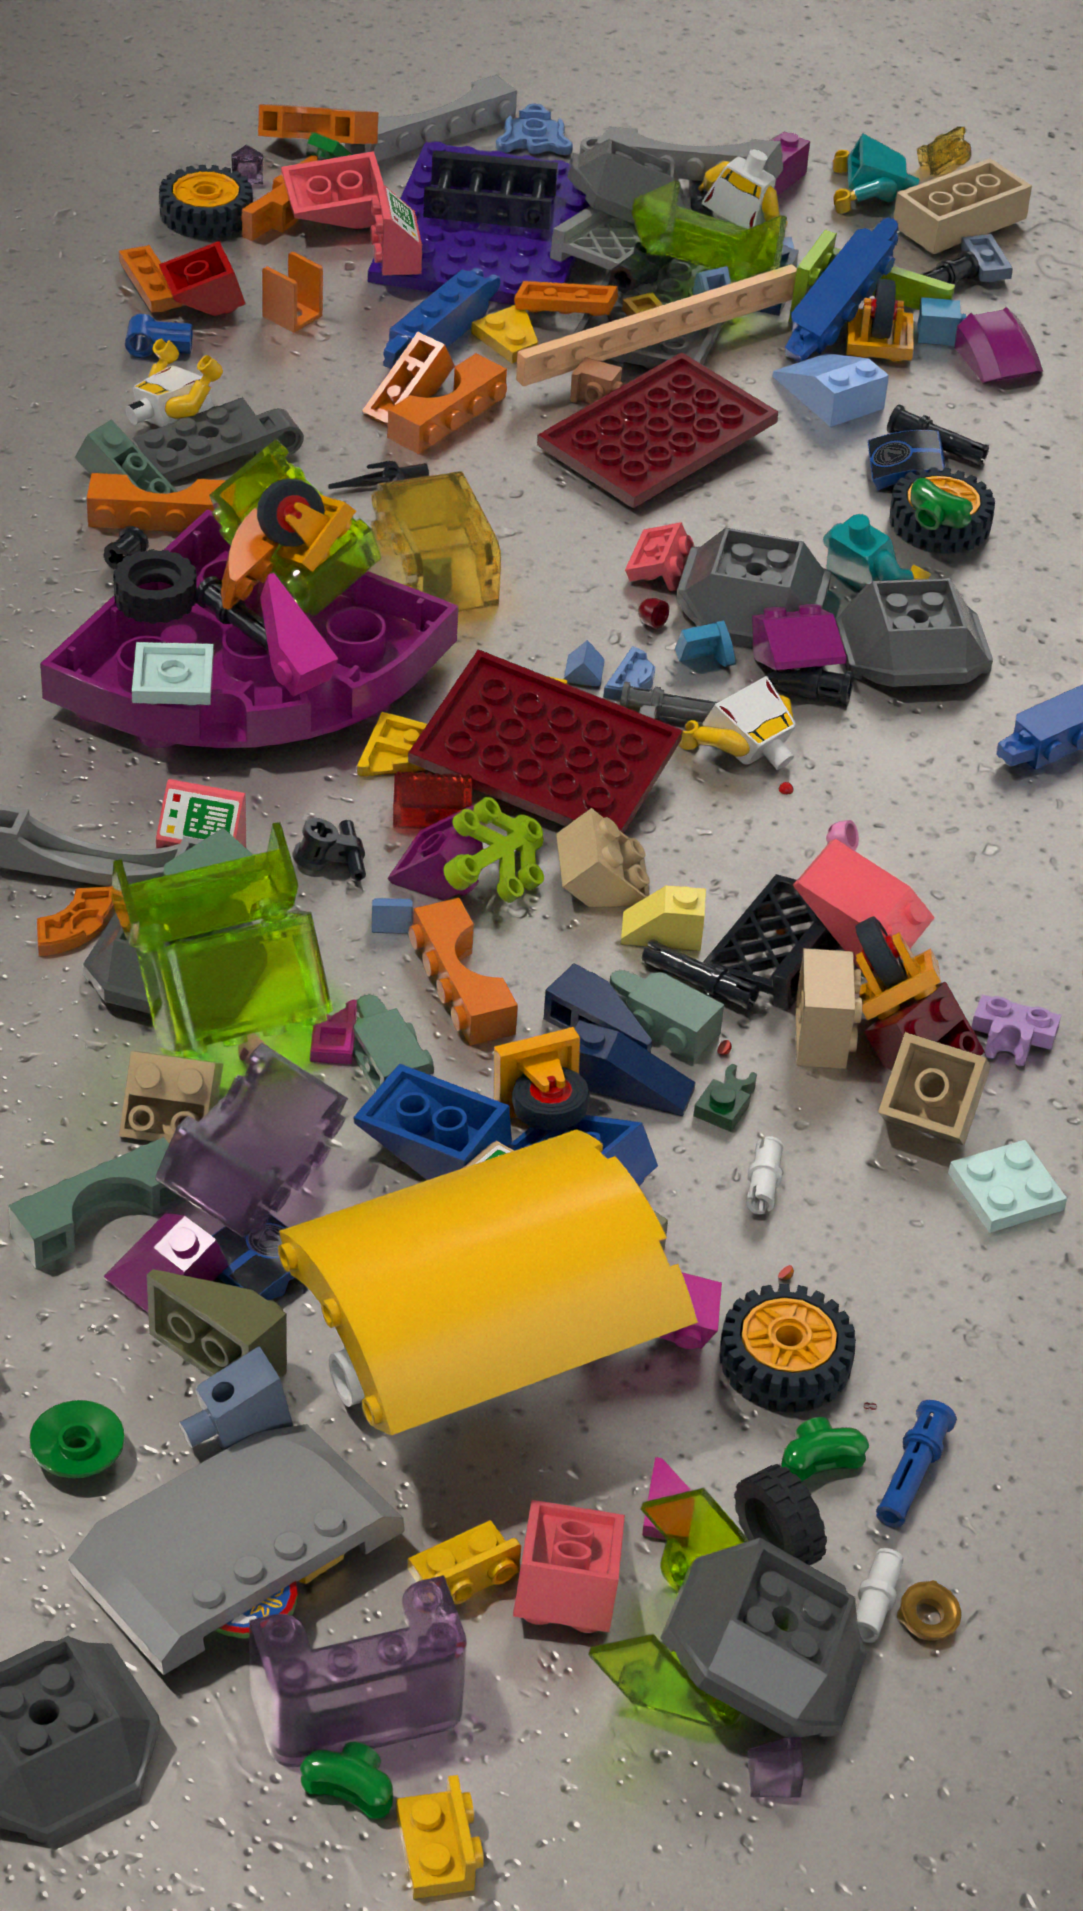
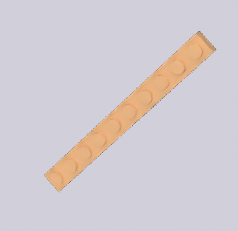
[516,264,797,387]

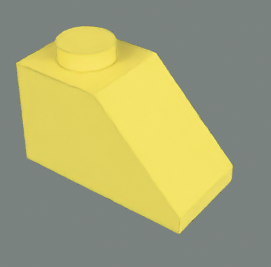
[621,885,706,951]

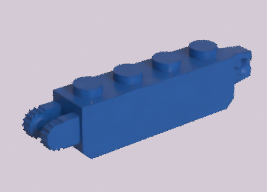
[785,217,898,363]
[383,268,501,369]
[996,684,1083,770]

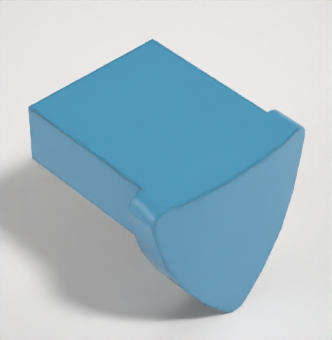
[674,620,736,667]

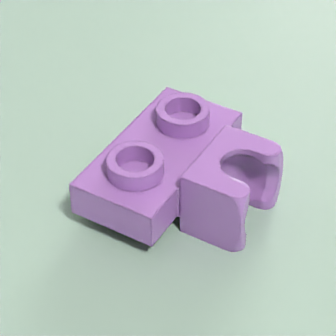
[972,995,1061,1066]

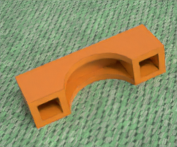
[258,104,379,144]
[387,353,507,454]
[87,473,234,532]
[409,898,518,1046]

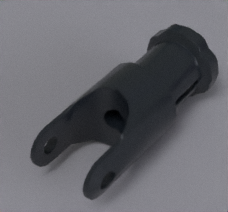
[767,666,854,705]

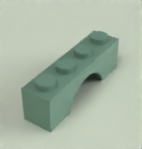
[8,1137,191,1269]

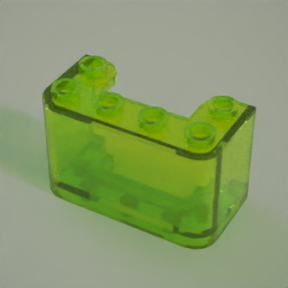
[209,439,382,616]
[136,910,334,1058]

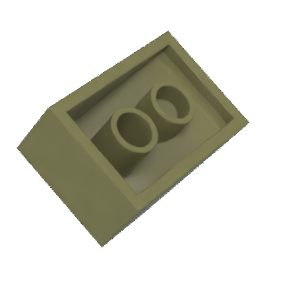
[147,1269,287,1378]

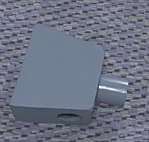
[179,1346,293,1451]

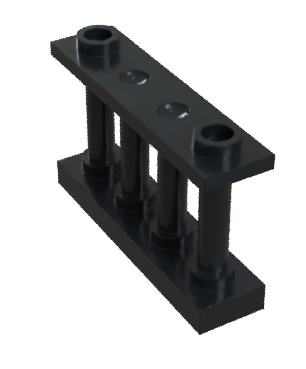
[423,150,558,230]

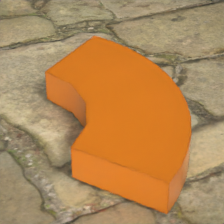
[37,886,117,956]

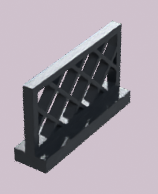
[703,874,840,1010]

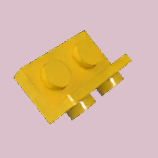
[408,1520,521,1611]
[396,1775,484,1899]

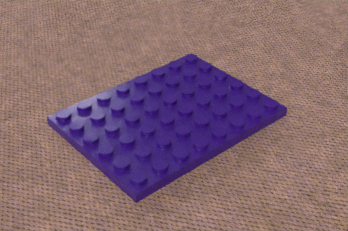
[367,142,590,305]

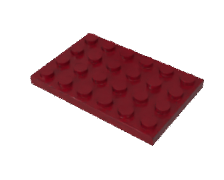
[537,352,778,508]
[408,649,683,834]

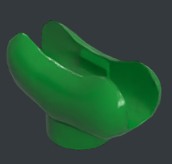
[910,478,973,530]
[781,1417,869,1482]
[300,1741,393,1819]

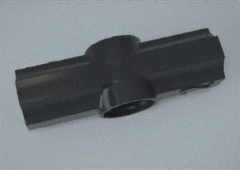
[610,231,682,294]

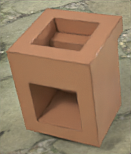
[570,357,625,404]

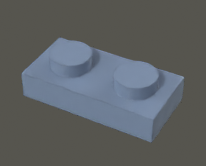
[960,234,1013,282]

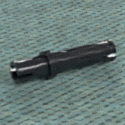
[641,939,760,1010]

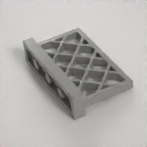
[550,206,682,270]

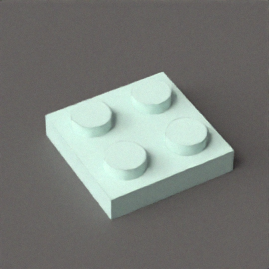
[132,642,214,705]
[948,1140,1067,1233]

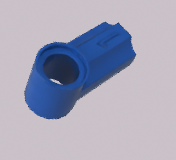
[125,314,193,358]

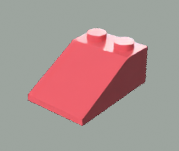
[281,151,384,229]
[793,839,935,973]
[513,1499,625,1633]

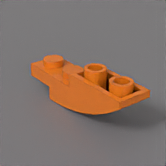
[241,155,318,241]
[221,508,278,610]

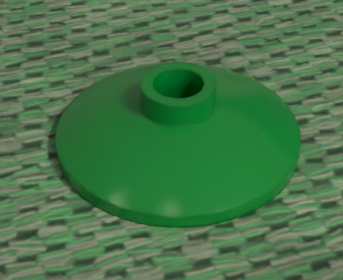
[29,1400,125,1478]

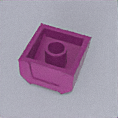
[954,307,1043,383]

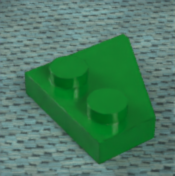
[306,132,353,160]

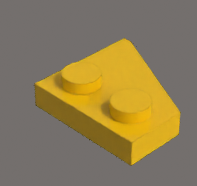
[471,305,538,364]
[357,712,427,776]

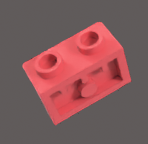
[625,522,694,592]

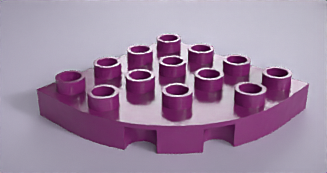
[40,509,458,748]

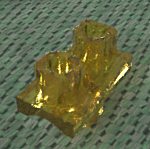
[917,126,971,176]

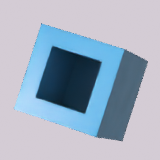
[917,297,966,346]

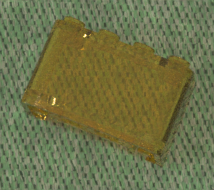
[371,471,501,612]

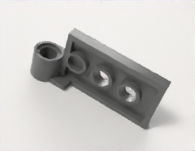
[132,397,304,483]

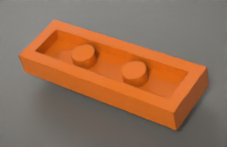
[119,245,183,313]
[514,281,618,316]

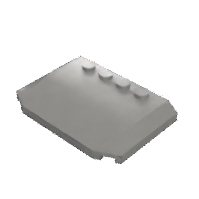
[68,1424,405,1675]

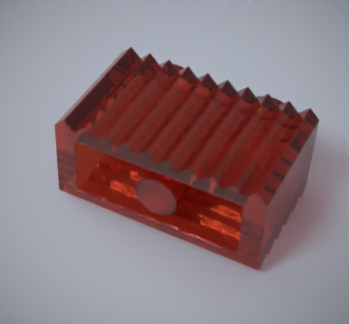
[393,771,472,829]

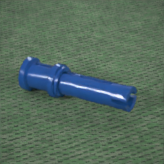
[876,1399,957,1528]

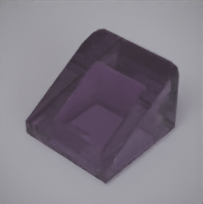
[747,1737,804,1798]

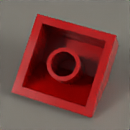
[158,241,246,316]

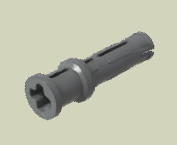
[620,681,718,723]

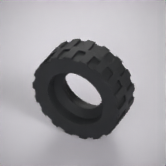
[113,549,197,624]
[734,1464,827,1566]

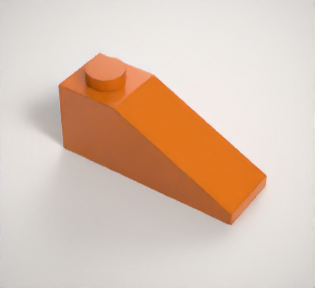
[362,332,455,426]

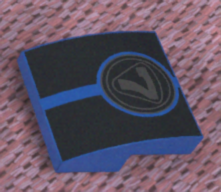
[867,430,946,490]
[212,1207,295,1300]

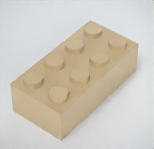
[894,158,1032,254]

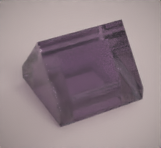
[231,144,263,184]

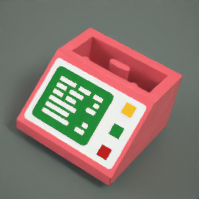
[370,184,422,276]
[156,779,246,849]

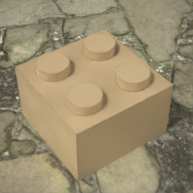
[795,948,862,1069]
[878,1032,991,1145]

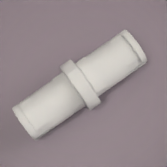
[746,1136,783,1214]
[856,1548,903,1643]

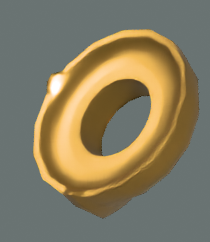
[896,1580,962,1641]

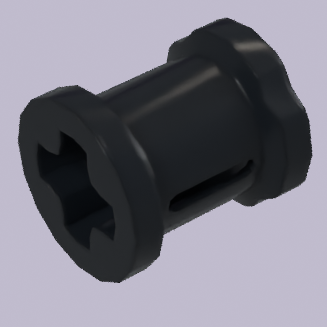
[103,526,149,570]

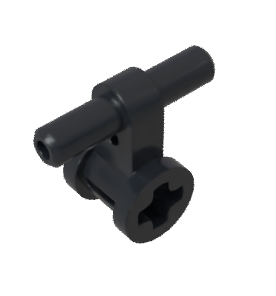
[292,818,366,881]

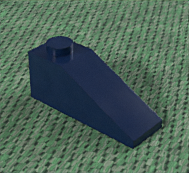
[543,963,652,1052]
[575,1021,696,1116]

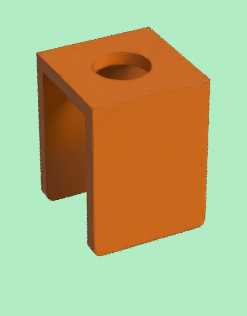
[262,251,323,333]

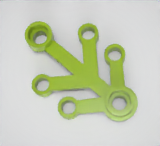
[444,797,544,903]

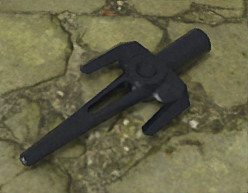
[328,461,429,493]

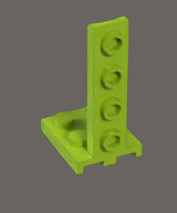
[788,230,955,323]

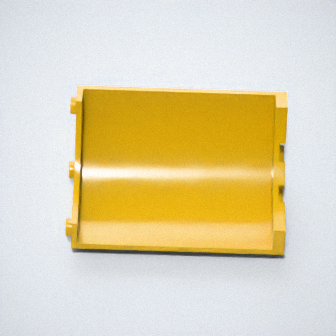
[278,1130,698,1436]

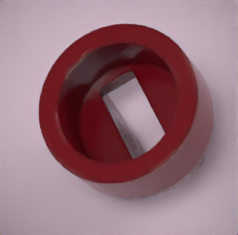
[638,598,670,629]

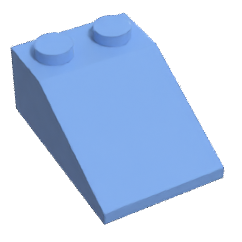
[772,353,889,427]

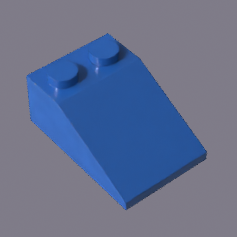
[353,1063,512,1180]
[508,1115,658,1186]

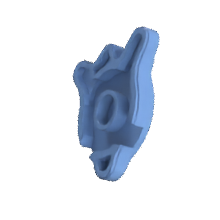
[496,104,573,155]

